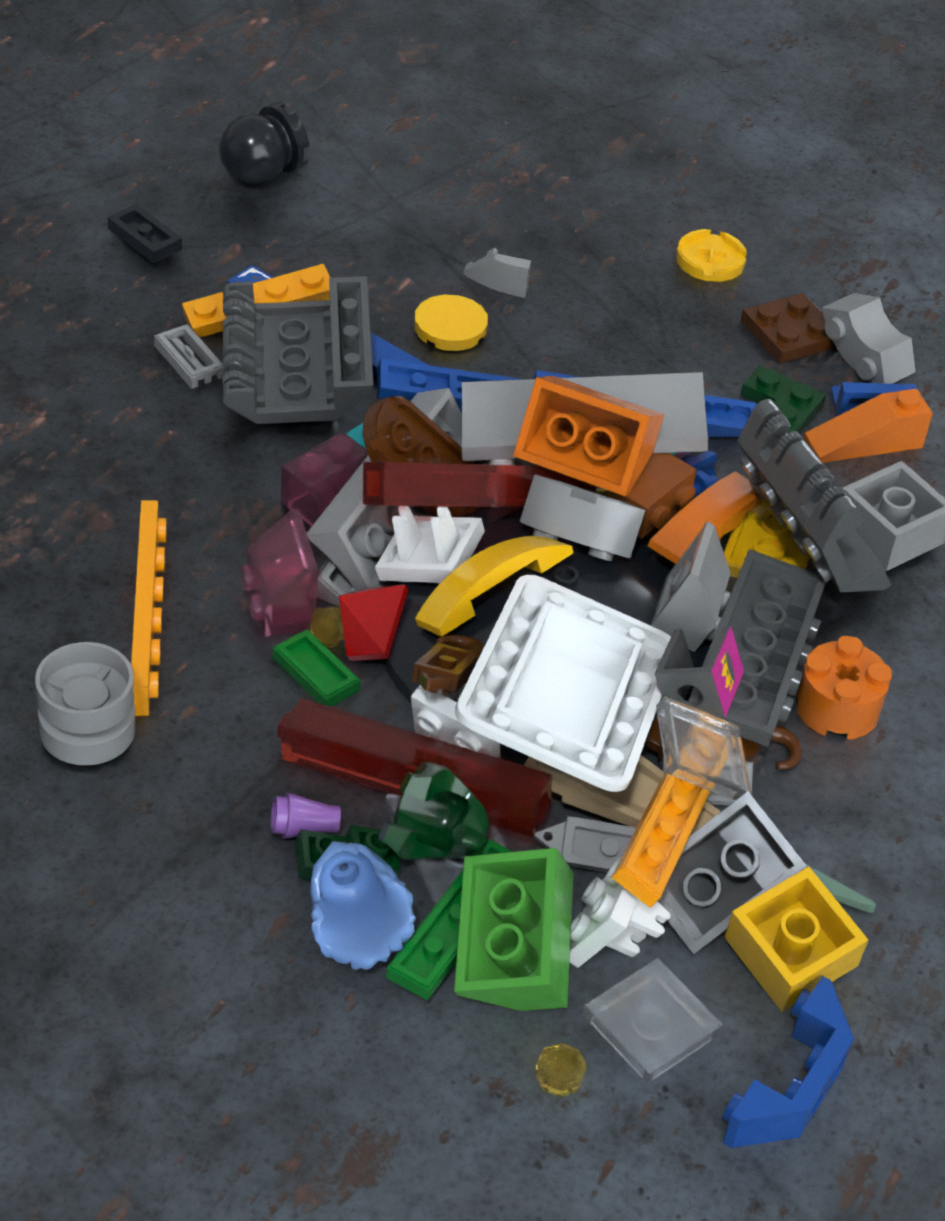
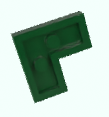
[740,365,827,434]

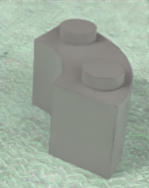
[822,293,916,384]
[520,474,645,561]

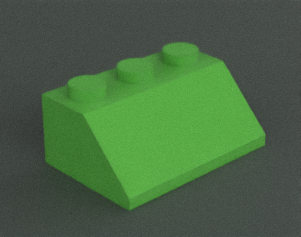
[454,848,574,1011]

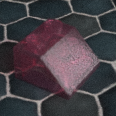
[281,431,368,526]
[241,510,318,637]

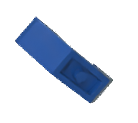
[722,976,854,1148]

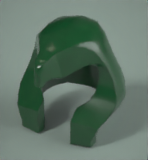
[378,761,489,859]

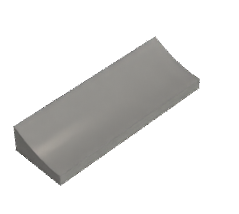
[462,372,708,461]
[305,388,476,591]

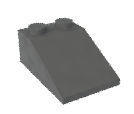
[657,791,807,955]

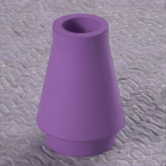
[270,792,341,839]

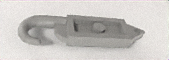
[534,816,695,873]

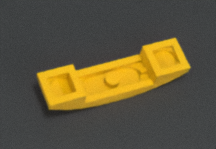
[415,536,574,636]

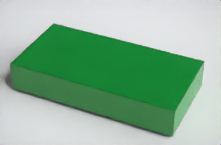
[272,629,361,710]

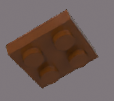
[741,293,836,364]

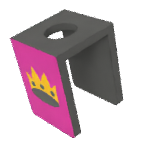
[654,626,744,721]

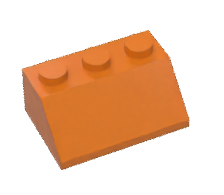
[513,376,665,497]

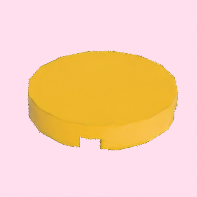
[414,294,488,351]

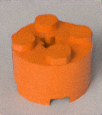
[796,636,892,740]

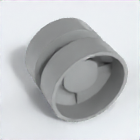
[35,642,136,765]

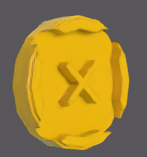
[676,229,747,282]

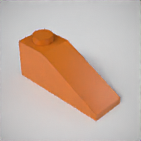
[803,389,933,463]

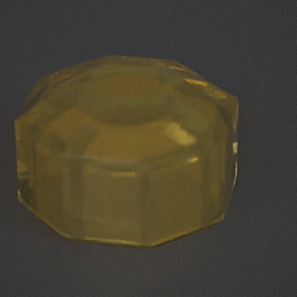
[535,1043,587,1097]

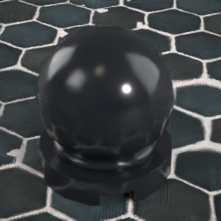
[219,102,309,185]

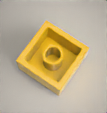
[724,867,869,1012]

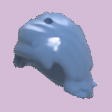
[310,841,416,970]

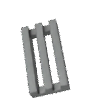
[154,324,225,389]

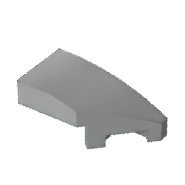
[464,248,531,298]

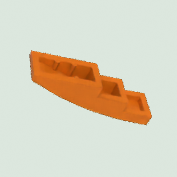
[647,471,763,564]

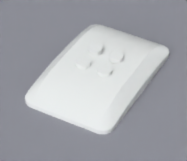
[455,575,671,792]

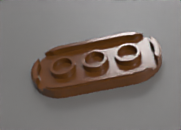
[363,396,481,517]

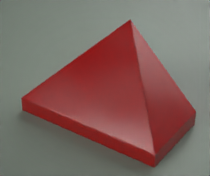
[339,585,409,661]

